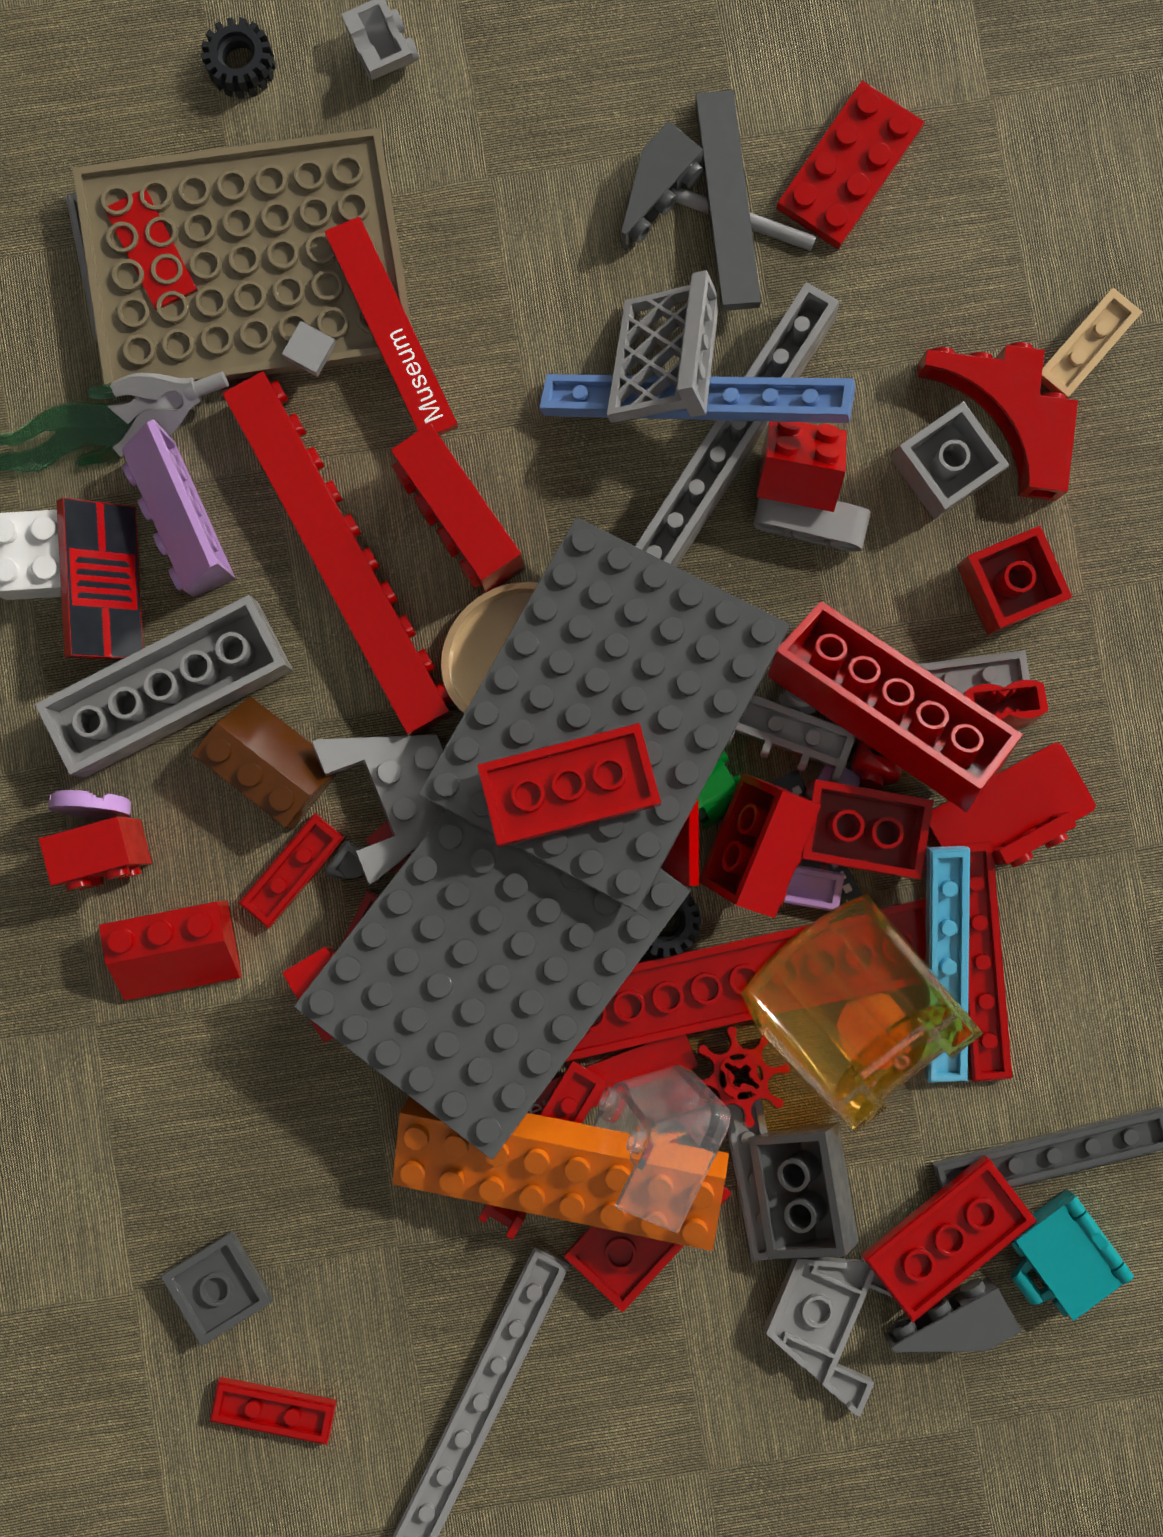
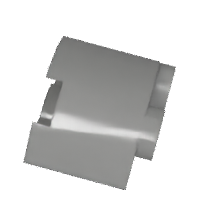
[341,0,420,80]

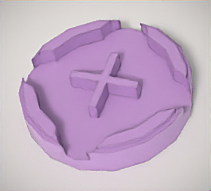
[48,790,131,819]

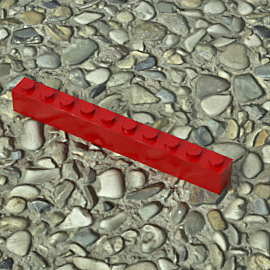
[222,371,454,736]

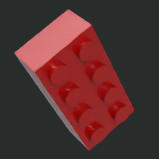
[391,423,524,593]

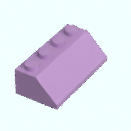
[122,419,236,598]

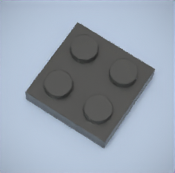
[161,1230,274,1346]

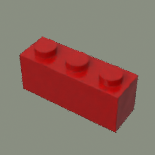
[105,190,198,311]

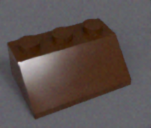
[192,696,339,829]

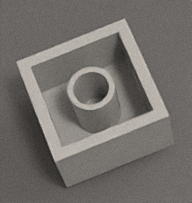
[890,401,1009,520]

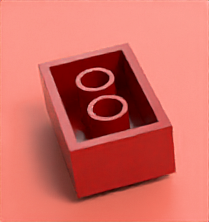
[699,773,821,918]
[801,779,934,879]

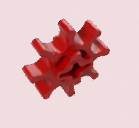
[690,1026,790,1128]

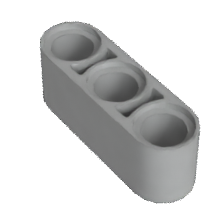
[753,498,871,552]

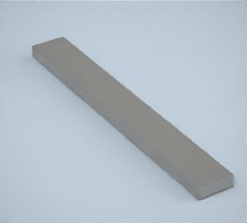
[392,1244,570,1537]

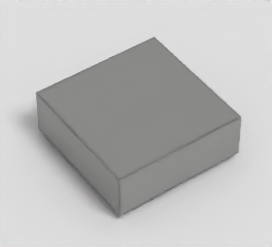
[282,321,336,377]

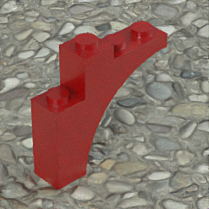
[917,342,1078,501]

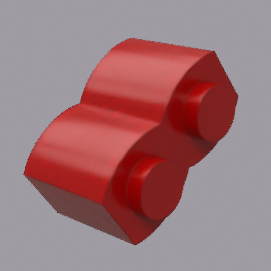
[963,680,1049,730]

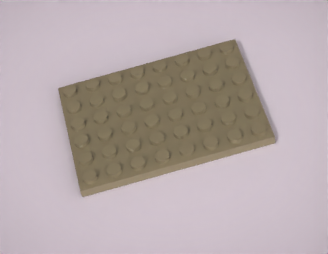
[72,127,412,397]

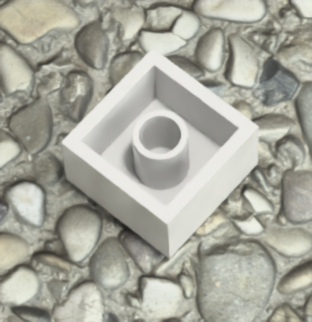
[0,510,61,600]

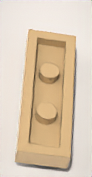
[1041,288,1142,399]

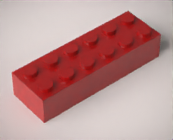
[768,601,1023,813]

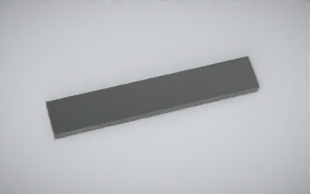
[695,90,761,311]
[931,1106,1163,1191]

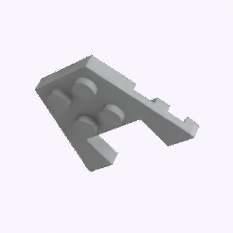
[312,735,446,886]
[763,1257,893,1417]

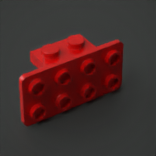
[930,743,1096,868]

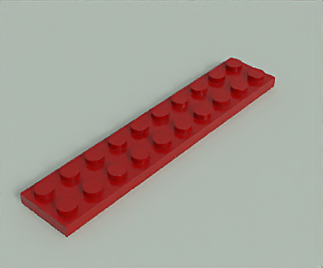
[565,898,926,1062]

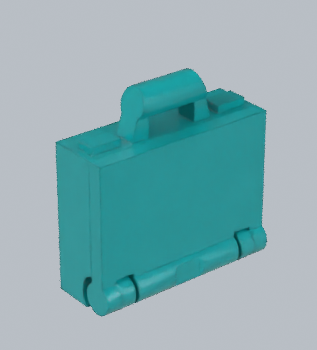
[1010,1189,1134,1321]

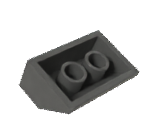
[749,1122,859,1259]

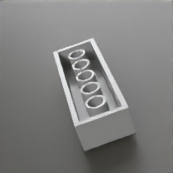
[35,595,294,778]

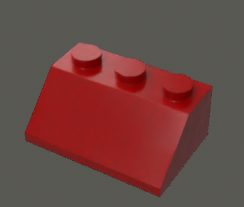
[99,900,242,1001]

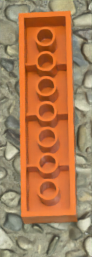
[392,1096,729,1251]

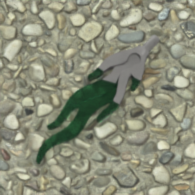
[0,371,229,472]

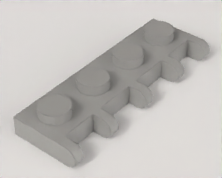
[728,695,855,783]

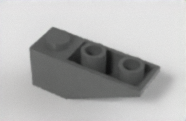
[621,121,703,251]
[884,1277,1022,1352]

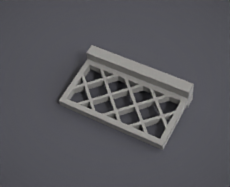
[607,270,720,423]

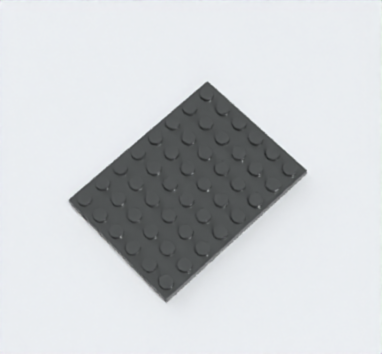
[419,517,790,912]
[294,810,691,1160]

